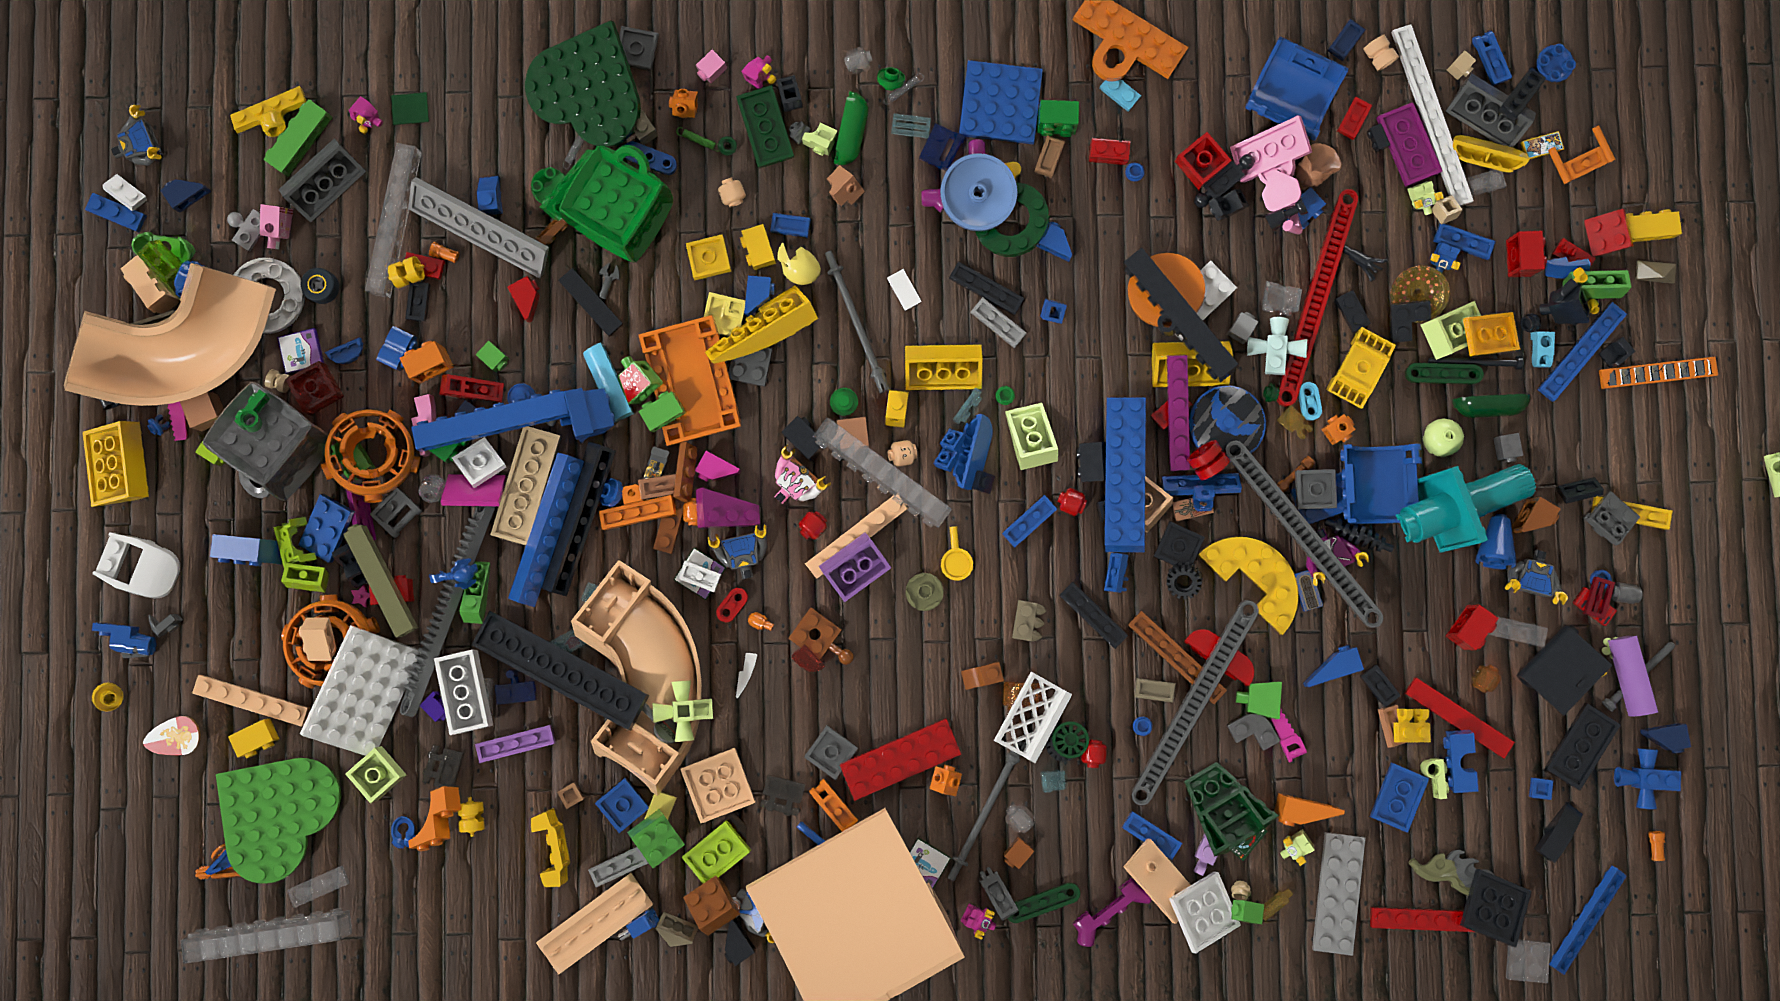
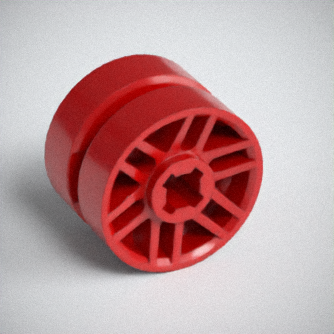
[1187,440,1230,480]

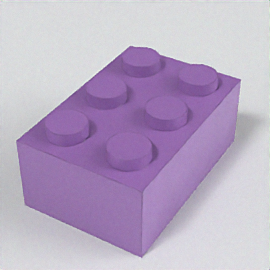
[819,532,891,602]

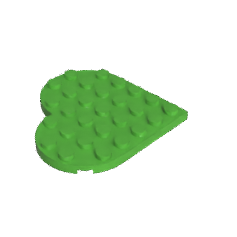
[216,758,341,883]

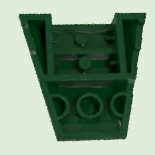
[1184,762,1279,857]

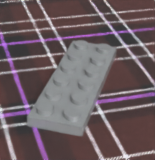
[1312,832,1365,956]

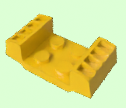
[1326,327,1396,409]
[531,808,570,887]

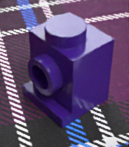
[420,691,446,722]

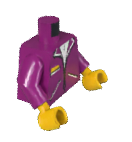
[1306,528,1369,586]

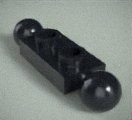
[1194,154,1255,208]

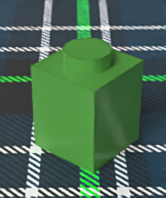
[476,341,509,372]
[1231,900,1264,924]

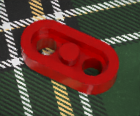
[716,588,748,622]

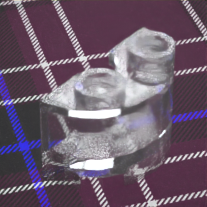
[1262,281,1302,316]

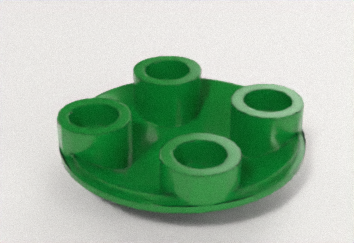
[531,167,565,204]

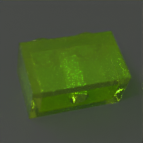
[136,240,183,282]

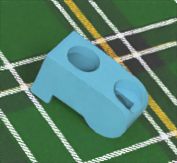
[1531,332,1555,367]

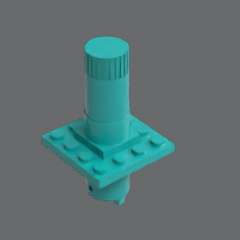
[1396,464,1536,553]

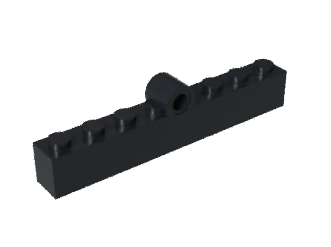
[1124,248,1239,383]

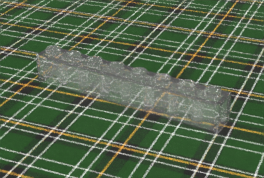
[365,143,422,298]
[813,418,952,528]

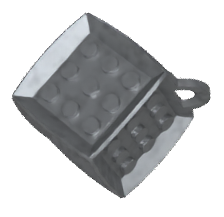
[203,382,328,501]

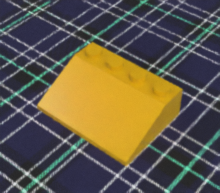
[83,421,149,507]

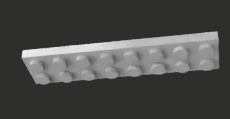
[408,177,549,278]

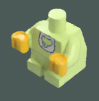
[1407,181,1444,215]
[1280,829,1315,866]

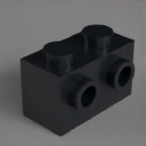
[1077,442,1106,482]

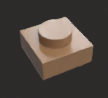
[557,782,585,809]

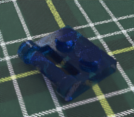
[919,123,966,171]

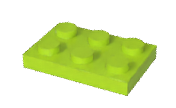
[682,820,751,884]

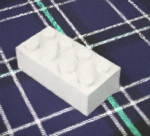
[434,650,493,735]

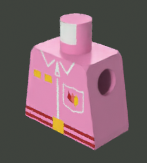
[260,204,293,249]

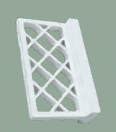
[994,672,1072,763]

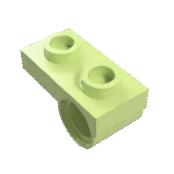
[1420,758,1449,799]

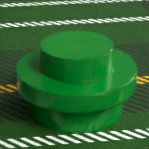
[996,386,1015,405]

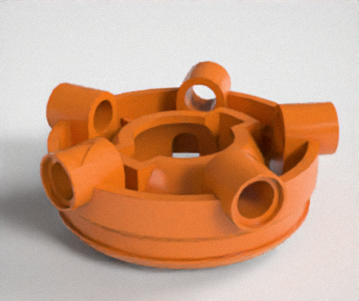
[320,410,421,503]
[281,594,380,689]

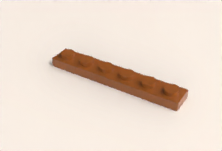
[1128,611,1227,704]

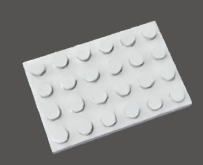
[300,625,420,756]

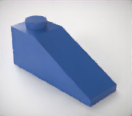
[1303,645,1364,687]

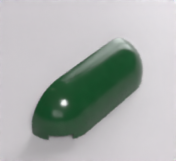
[1452,394,1531,418]

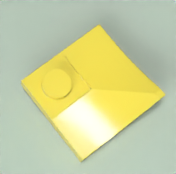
[704,292,745,337]

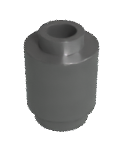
[1611,582,1642,604]

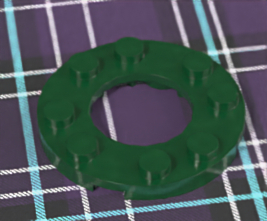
[975,182,1050,257]

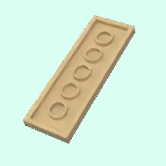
[490,426,562,545]

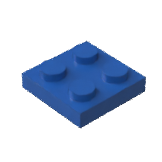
[595,778,649,833]

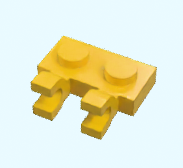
[1394,709,1431,742]

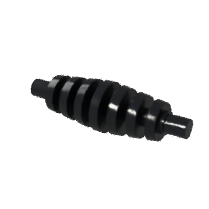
[1324,518,1394,552]

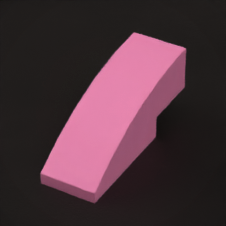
[411,394,437,457]

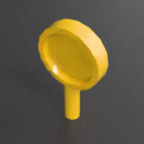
[941,526,973,581]

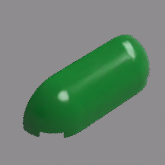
[834,91,868,165]

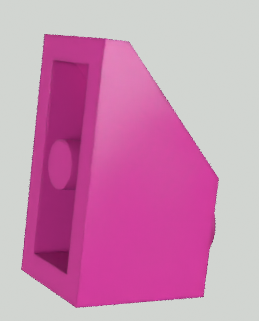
[695,451,741,482]

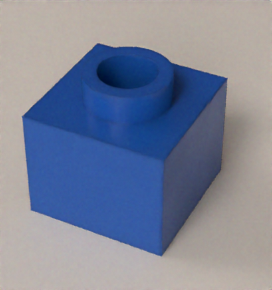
[1040,299,1067,324]

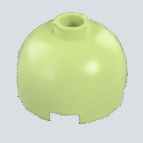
[1423,419,1464,457]

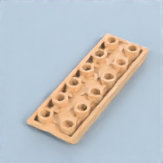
[536,873,653,975]

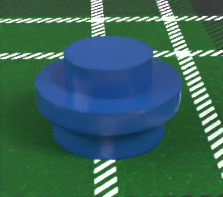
[1125,162,1144,182]
[1133,716,1152,736]

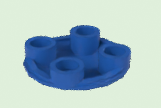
[1537,44,1576,82]

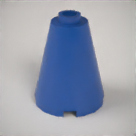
[1475,514,1517,569]

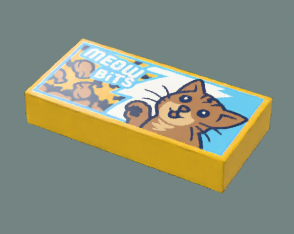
[1520,131,1564,160]

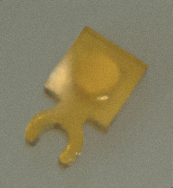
[1277,405,1313,439]

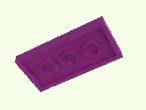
[1376,102,1442,187]

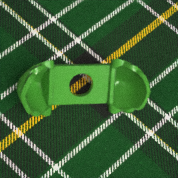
[131,232,196,263]

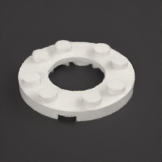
[234,258,305,334]

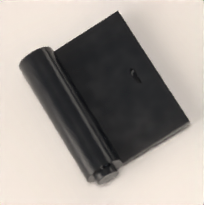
[1516,625,1612,716]

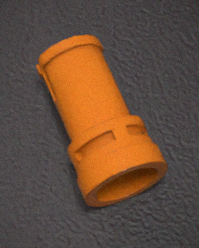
[429,241,460,263]
[1648,831,1666,861]

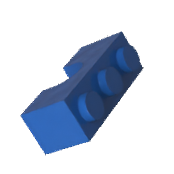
[1443,730,1478,793]

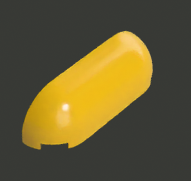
[1453,135,1530,172]

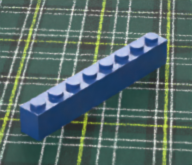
[411,389,570,452]
[508,453,584,607]

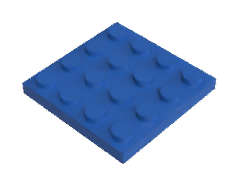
[959,60,1043,145]

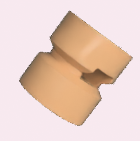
[1363,35,1399,71]

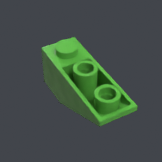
[459,561,490,624]

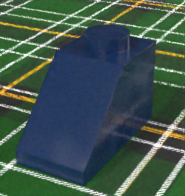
[160,179,211,213]
[1640,723,1691,753]

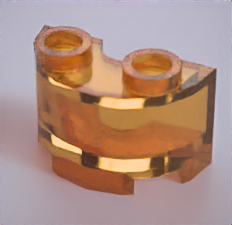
[1003,682,1042,711]

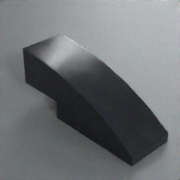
[1534,802,1583,863]

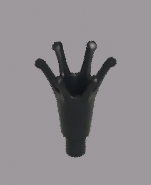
[1342,245,1388,282]

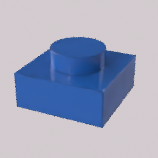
[1529,777,1553,800]

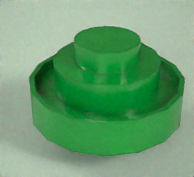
[877,67,905,91]
[830,388,858,416]

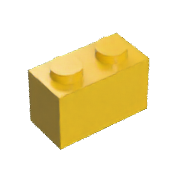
[740,224,776,270]
[228,718,279,759]

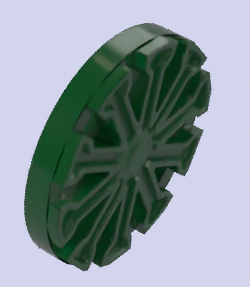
[1052,721,1089,758]

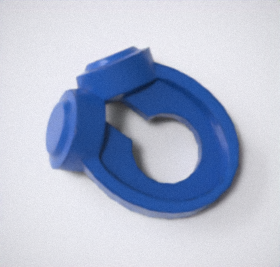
[391,816,415,849]

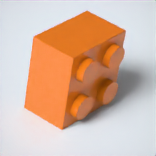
[400,341,454,384]

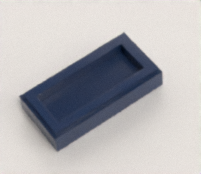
[1327,19,1366,61]

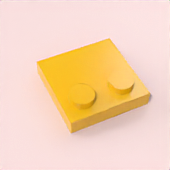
[686,234,731,280]

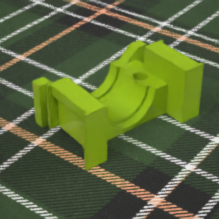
[274,517,317,568]

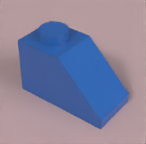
[477,176,503,215]
[1037,221,1072,262]
[744,275,775,317]

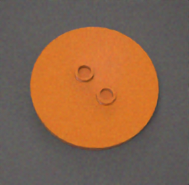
[1128,253,1205,328]

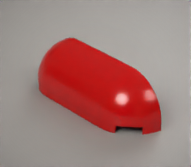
[1184,629,1254,686]

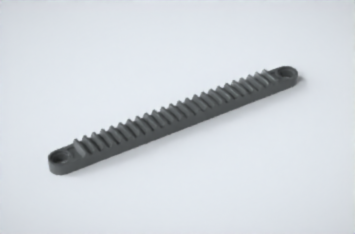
[1225,441,1383,628]
[400,506,495,717]
[1132,600,1259,805]

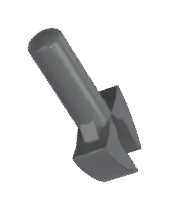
[599,263,620,299]

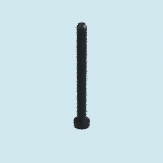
[1428,356,1523,370]

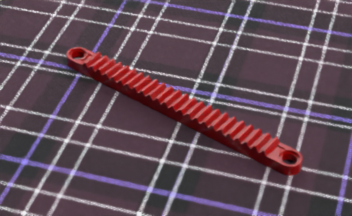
[1277,189,1358,407]

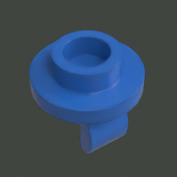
[147,414,170,436]

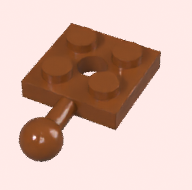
[788,608,854,665]

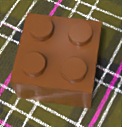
[683,876,741,935]

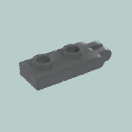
[979,867,1019,921]

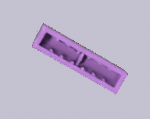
[1608,636,1658,716]

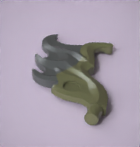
[1408,850,1494,896]

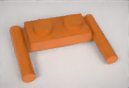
[1548,126,1616,184]

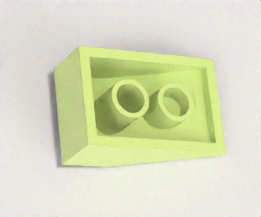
[1421,301,1481,360]
[1005,403,1058,470]

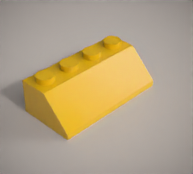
[1152,341,1233,387]
[905,345,982,390]

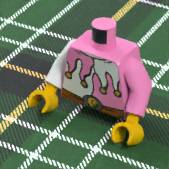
[774,445,831,504]

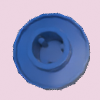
[507,384,536,404]
[600,478,623,507]

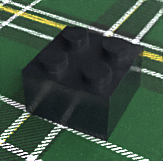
[782,415,827,462]

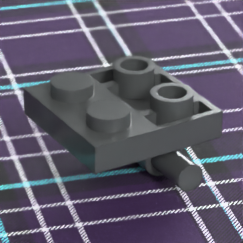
[1583,491,1640,546]

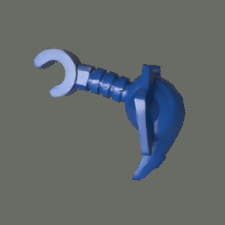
[429,558,478,589]

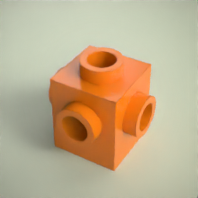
[669,89,698,118]
[1321,414,1356,445]
[930,765,962,796]

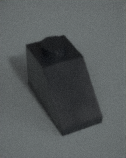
[724,918,756,966]

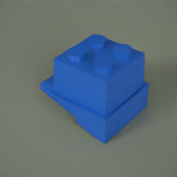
[560,388,615,443]

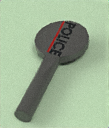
[642,703,677,744]

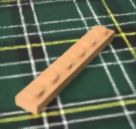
[805,494,908,579]
[193,675,310,727]

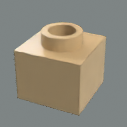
[1447,51,1476,80]
[1432,195,1462,225]

